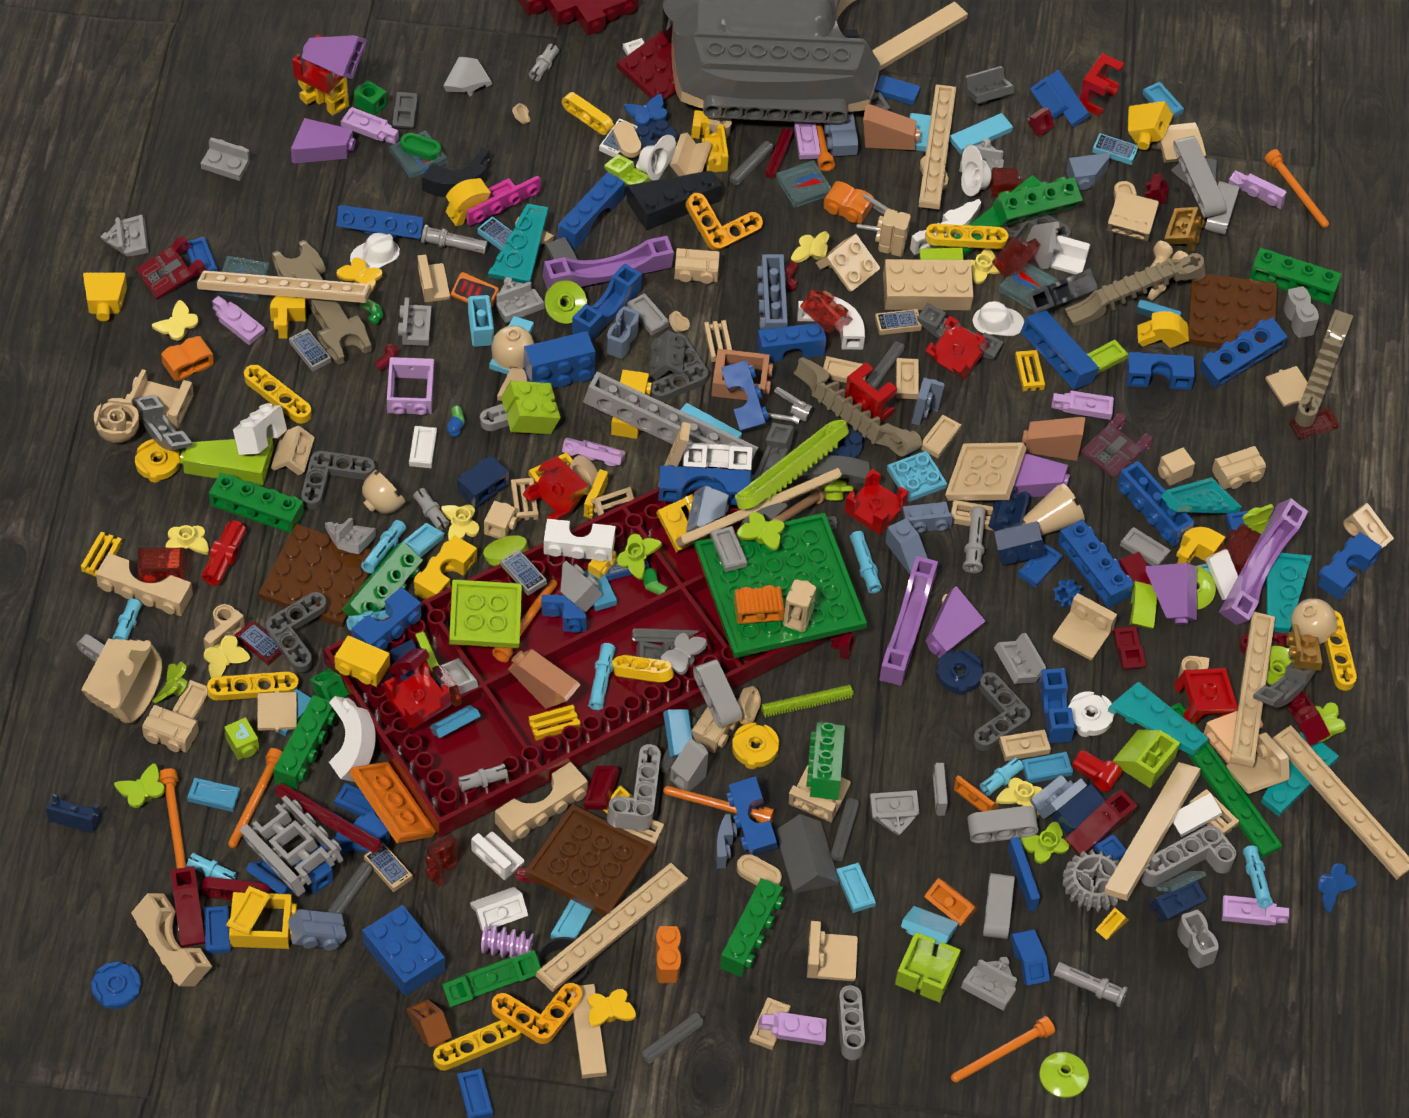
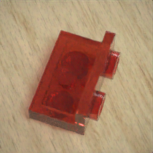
[800,290,853,333]
[425,834,457,887]

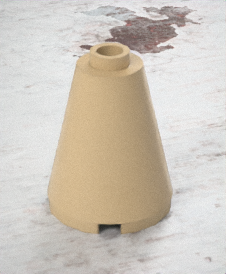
[1022,483,1085,535]

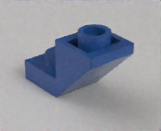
[541,595,587,633]
[1011,929,1050,985]

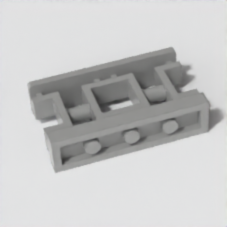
[239,795,343,897]

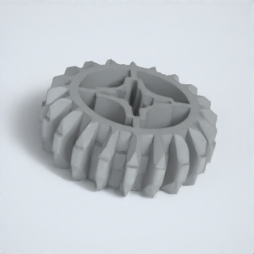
[1063,849,1121,913]

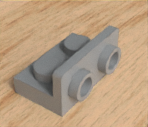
[201,137,250,181]

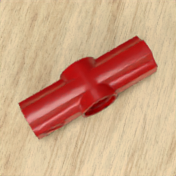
[201,520,247,586]

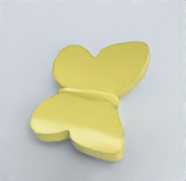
[791,231,829,263]
[971,248,1003,284]
[152,300,198,341]
[441,505,479,541]
[165,525,209,557]
[204,635,250,679]
[996,778,1042,819]

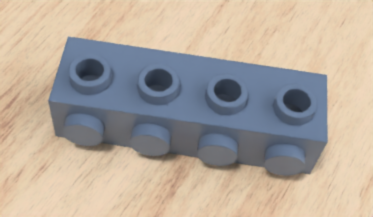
[757,254,787,330]

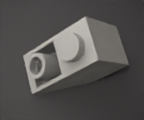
[560,561,603,613]
[670,739,708,791]

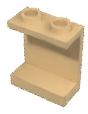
[125,369,194,429]

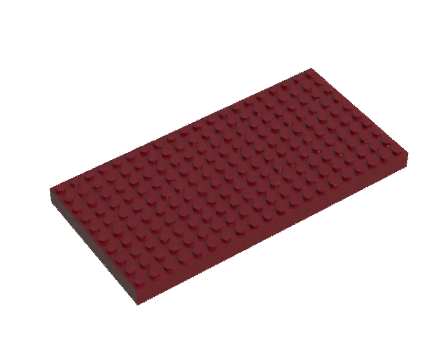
[323,467,831,838]

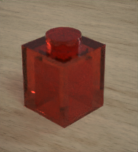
[990,167,1022,197]

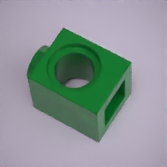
[354,80,387,116]
[309,668,349,701]

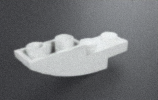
[910,199,981,255]

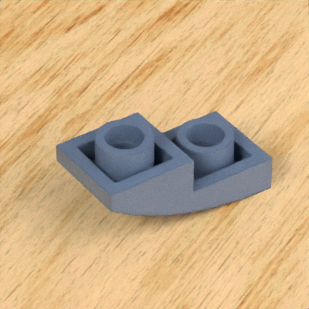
[716,814,737,869]

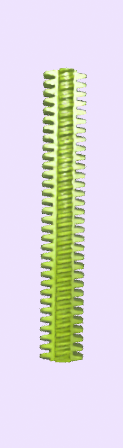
[761,685,854,718]

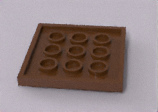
[1187,274,1277,355]
[258,524,372,628]
[525,804,655,916]

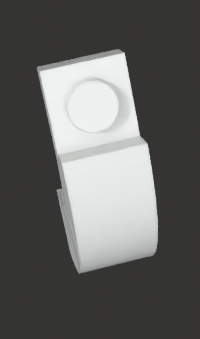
[797,295,865,350]
[329,696,375,782]

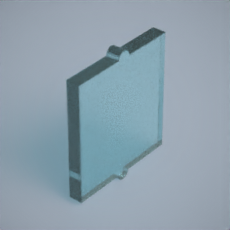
[1156,871,1206,892]

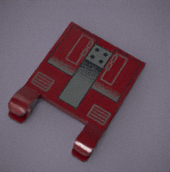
[136,236,206,300]

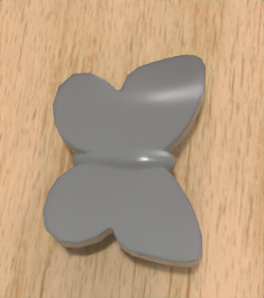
[661,633,707,675]

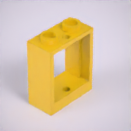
[229,892,297,949]

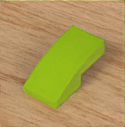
[604,154,651,188]
[1129,581,1157,629]

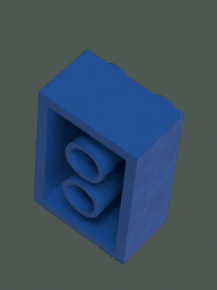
[524,331,595,388]
[362,905,445,996]

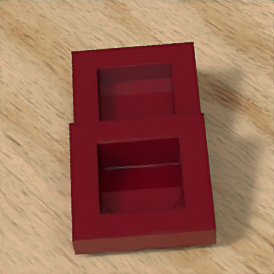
[1119,552,1152,590]
[1113,626,1146,670]
[388,648,430,675]

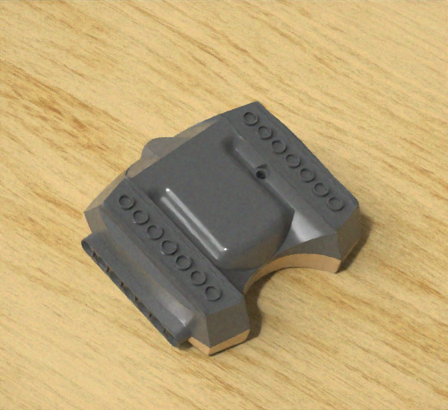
[662,0,880,123]

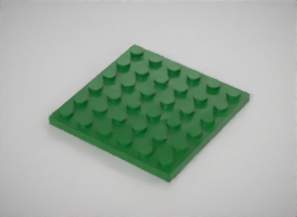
[694,513,867,658]

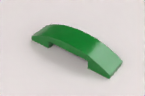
[442,950,541,1007]

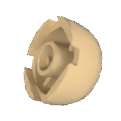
[491,325,534,369]
[94,398,139,443]
[362,470,406,514]
[1291,598,1338,644]

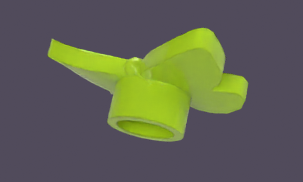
[820,480,853,500]
[1242,504,1274,540]
[737,512,785,551]
[617,534,662,580]
[152,662,188,703]
[1315,702,1346,743]
[114,763,165,808]
[1020,821,1069,864]

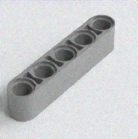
[1173,136,1226,218]

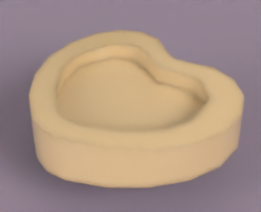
[512,103,530,124]
[669,311,690,333]

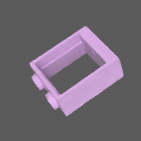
[387,357,434,415]

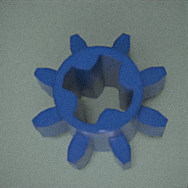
[1053,579,1081,607]

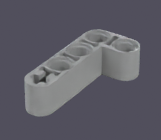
[607,744,661,831]
[1140,825,1236,887]

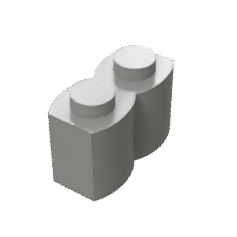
[1284,286,1319,338]
[1177,910,1219,968]

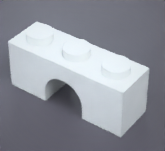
[233,403,287,455]
[683,443,752,470]
[544,519,615,561]

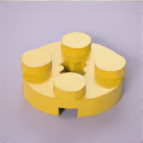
[135,439,180,483]
[732,723,779,769]

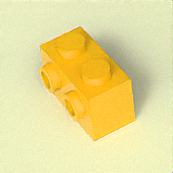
[335,635,390,687]

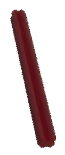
[275,783,382,853]

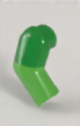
[360,299,383,325]
[643,568,668,595]

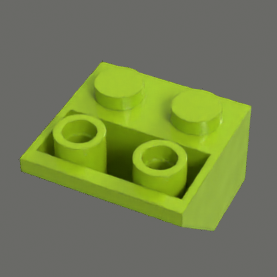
[1112,730,1180,788]

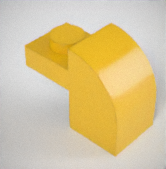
[445,178,491,226]
[270,296,307,339]
[1137,311,1189,348]
[1176,527,1225,564]

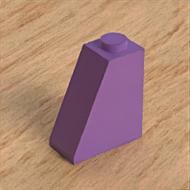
[301,35,368,79]
[291,118,356,163]
[1012,453,1070,497]
[1146,563,1197,625]
[925,586,985,659]

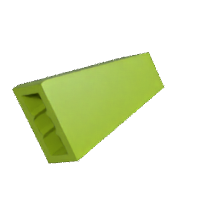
[180,437,273,486]

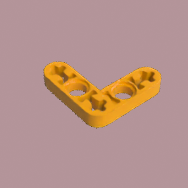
[686,193,763,251]
[491,983,582,1044]

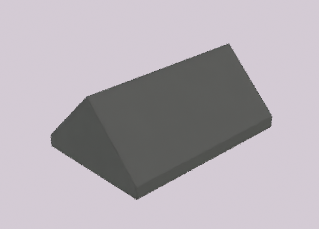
[775,814,839,894]

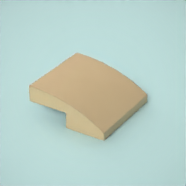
[1157,122,1206,163]

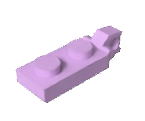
[341,107,399,144]
[794,122,820,160]
[1229,170,1286,209]
[212,296,265,345]
[1051,391,1114,420]
[562,438,626,466]
[1222,895,1289,926]
[758,1012,826,1045]

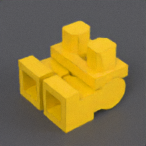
[298,77,349,116]

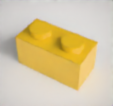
[588,550,617,579]

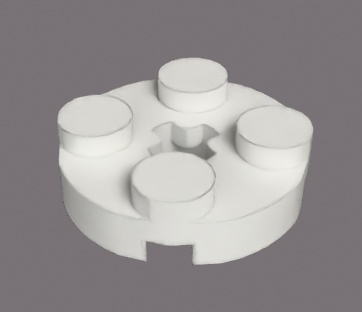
[1068,691,1114,737]

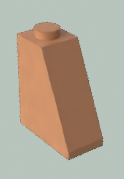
[863,104,921,150]
[1022,417,1085,461]
[508,649,580,709]

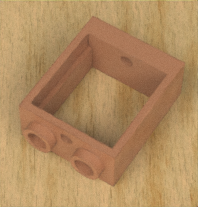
[712,349,773,402]

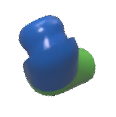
[447,406,464,437]

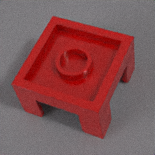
[292,35,344,94]
[1079,53,1124,117]
[925,316,989,380]
[845,362,897,425]
[523,456,589,520]
[844,469,909,535]
[384,661,451,730]
[1174,668,1238,724]

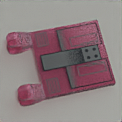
[1081,413,1153,478]

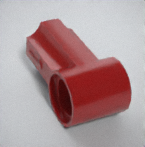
[1072,750,1122,792]

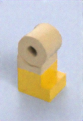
[691,110,732,139]

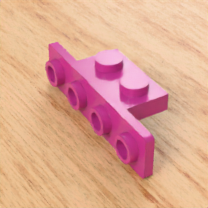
[467,176,541,226]

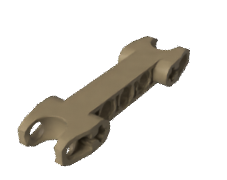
[272,240,371,365]

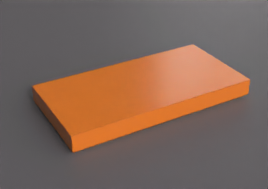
[349,762,436,843]

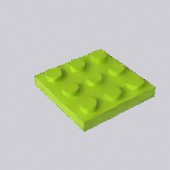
[449,580,522,648]

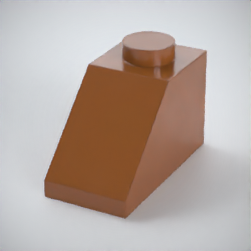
[406,999,452,1047]

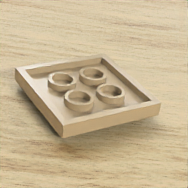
[945,443,1026,501]

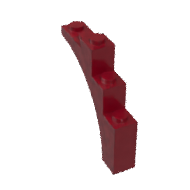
[518,0,638,36]

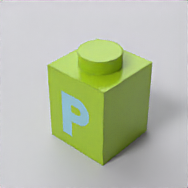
[224,717,259,760]

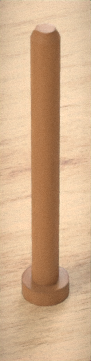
[771,488,826,522]

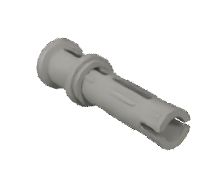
[421,224,487,254]
[962,506,986,573]
[1054,962,1128,1008]

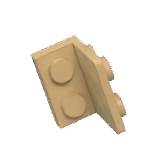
[1107,191,1158,242]
[816,234,880,292]
[1053,593,1117,660]
[1226,733,1290,793]
[789,765,851,823]
[807,921,858,981]

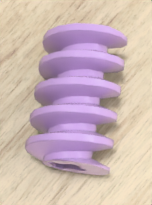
[481,923,534,958]

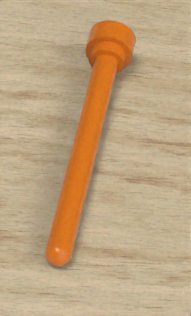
[816,123,835,171]
[1264,149,1329,228]
[492,579,558,662]
[228,748,282,848]
[159,768,186,868]
[663,786,774,823]
[951,1016,1055,1083]

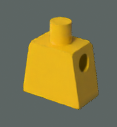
[1128,101,1173,150]
[83,273,127,321]

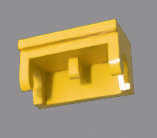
[702,124,728,172]

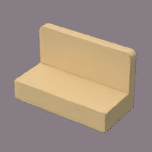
[670,133,712,176]
[418,255,450,302]
[271,425,314,475]

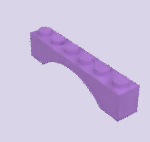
[543,236,674,290]
[1219,499,1308,625]
[879,556,938,686]

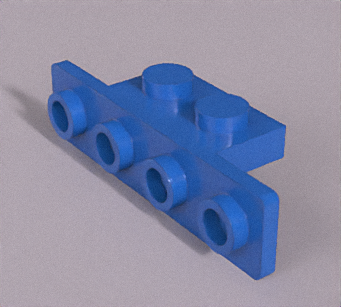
[336,205,423,238]

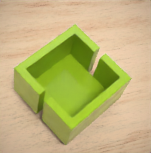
[501,381,560,434]
[895,932,961,1003]

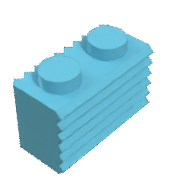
[468,295,494,347]

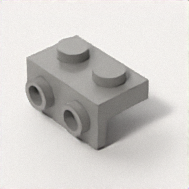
[398,298,432,346]
[994,633,1046,684]

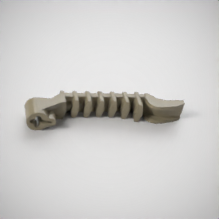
[1065,253,1206,326]
[1295,309,1354,427]
[794,357,922,456]

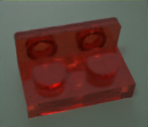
[992,236,1041,278]

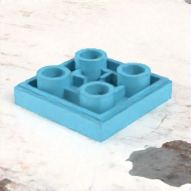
[887,451,947,503]
[901,906,959,945]

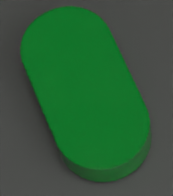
[400,133,441,160]

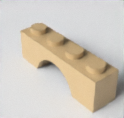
[96,553,193,616]
[495,762,588,842]
[131,893,212,986]

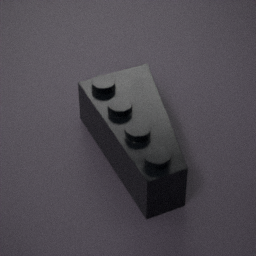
[627,170,722,231]

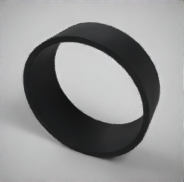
[537,937,590,990]

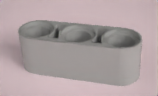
[1205,181,1240,235]
[693,660,742,728]
[967,806,1038,843]
[983,873,1014,939]
[838,985,865,1060]

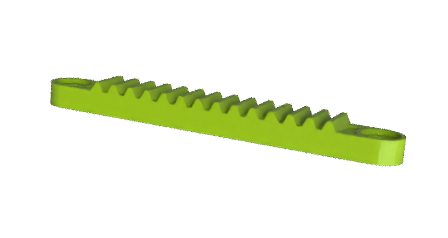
[735,420,849,509]

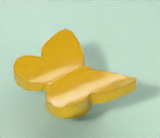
[337,257,382,292]
[588,989,636,1027]

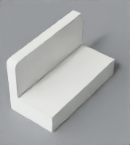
[1049,235,1090,275]
[471,832,524,881]
[470,887,528,931]

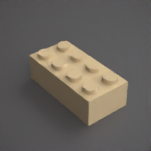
[883,259,973,310]

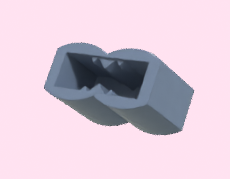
[824,114,858,156]
[607,306,639,359]

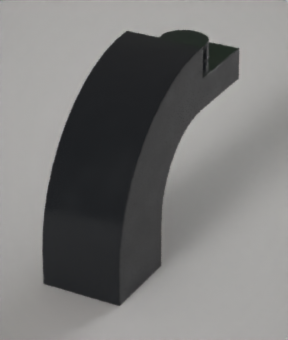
[422,147,491,197]
[1027,268,1099,314]

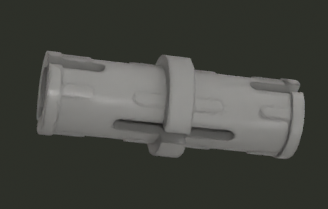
[529,44,559,81]
[413,488,449,531]
[458,764,508,792]

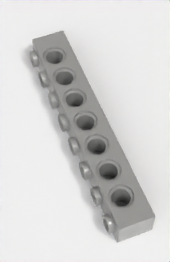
[583,372,758,470]

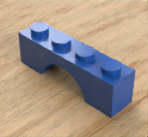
[558,172,625,251]
[572,263,642,342]
[659,465,751,505]
[295,811,390,895]

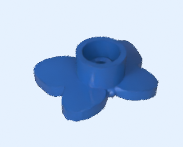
[624,94,667,126]
[1318,863,1357,913]

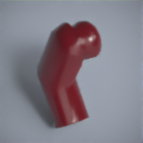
[784,261,798,291]
[374,344,400,372]

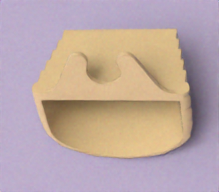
[81,638,162,723]

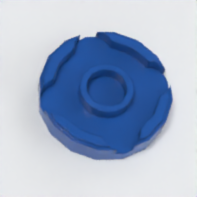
[91,962,141,1009]

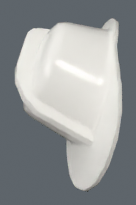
[636,135,676,181]
[961,145,992,196]
[350,232,400,269]
[973,301,1024,336]

